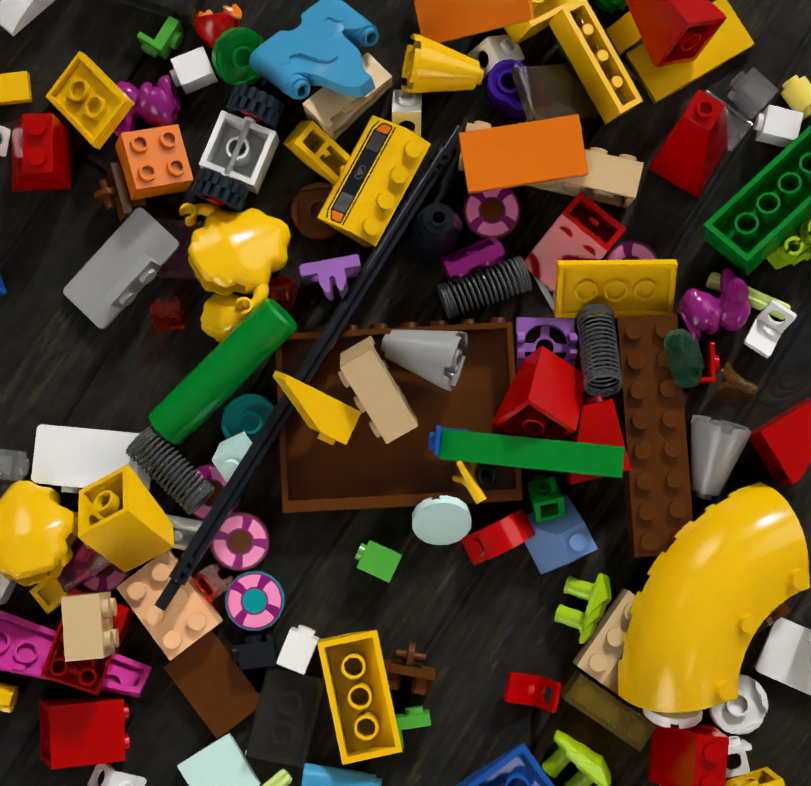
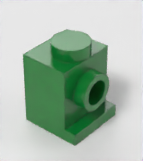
[526,474,566,524]

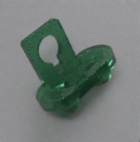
[664,329,705,388]

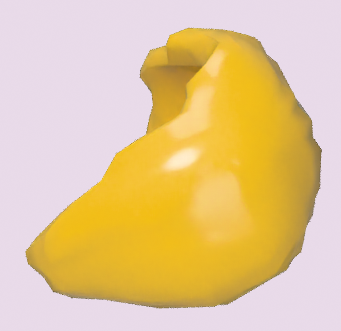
[200,293,248,342]

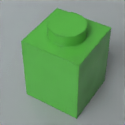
[354,540,402,583]

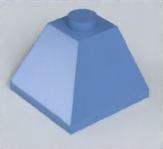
[524,495,598,574]

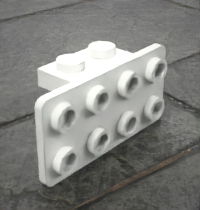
[31,424,155,493]
[755,617,811,695]

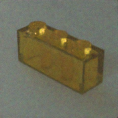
[560,670,657,752]

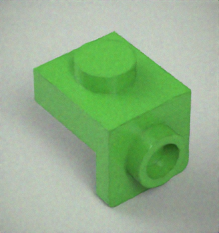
[137,16,184,60]
[395,705,431,749]

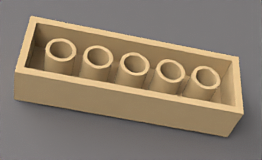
[458,121,644,209]

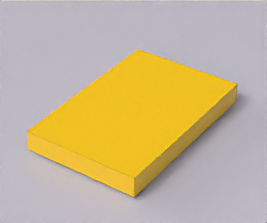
[45,51,135,150]

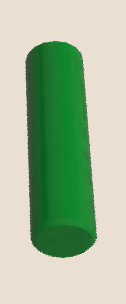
[149,298,297,445]

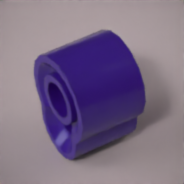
[486,59,538,120]

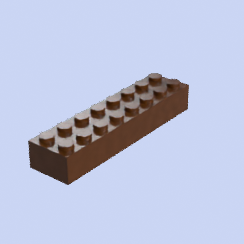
[615,314,693,557]

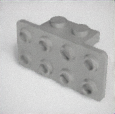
[63,207,180,329]

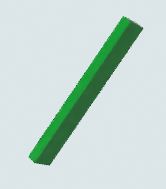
[439,429,625,478]

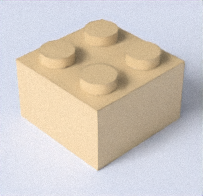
[61,591,119,662]

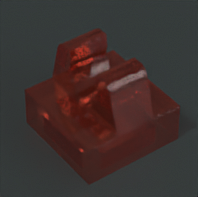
[150,296,185,332]
[193,563,233,603]

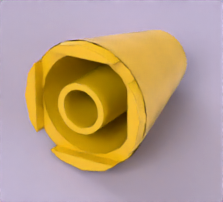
[401,33,484,94]

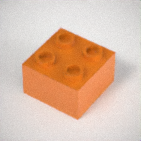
[115,124,194,201]

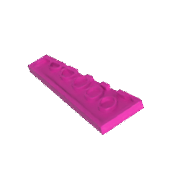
[0,610,152,698]

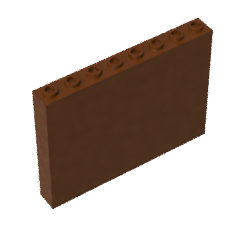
[275,317,523,513]

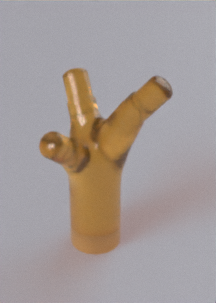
[718,363,759,397]

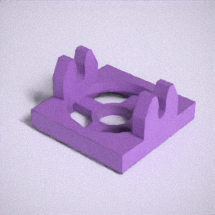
[299,254,362,302]
[515,317,577,375]

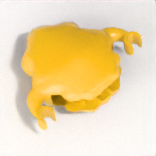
[179,203,291,319]
[0,480,90,587]

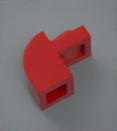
[461,508,536,565]

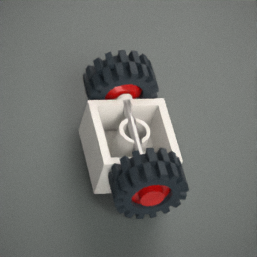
[191,84,284,213]

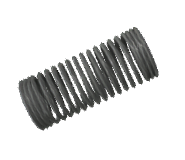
[437,255,532,320]
[576,304,623,397]
[126,426,216,515]

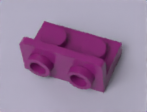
[440,235,505,281]

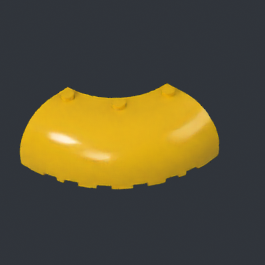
[618,482,810,713]

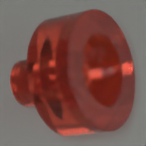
[268,275,299,306]

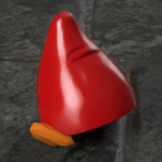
[193,4,242,53]

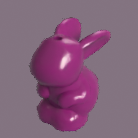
[114,75,181,137]
[675,268,751,344]

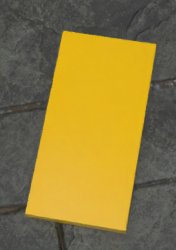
[625,0,755,104]
[554,259,678,318]

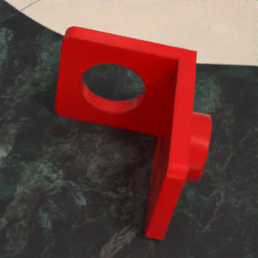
[682,342,720,384]
[504,672,561,713]

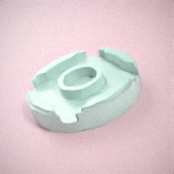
[412,495,471,545]

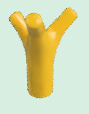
[452,461,487,504]

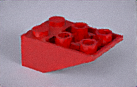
[524,191,626,293]
[40,587,134,696]

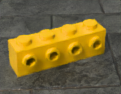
[548,0,643,125]

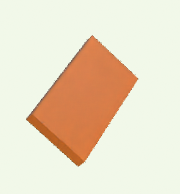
[414,0,535,44]
[458,114,589,194]

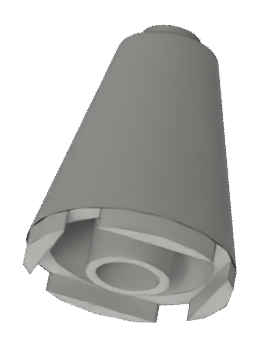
[381,329,468,391]
[690,415,751,500]

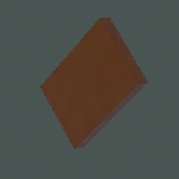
[163,629,266,740]

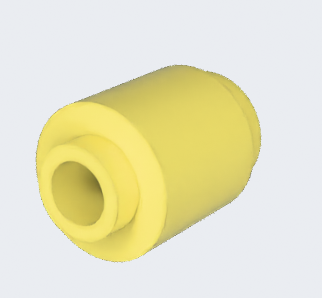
[780,75,811,120]

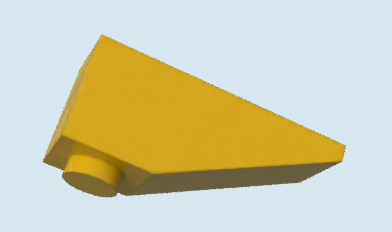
[283,120,350,185]
[273,370,362,446]

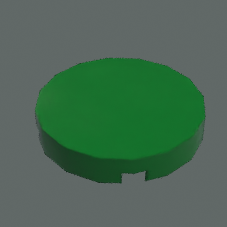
[212,27,265,86]

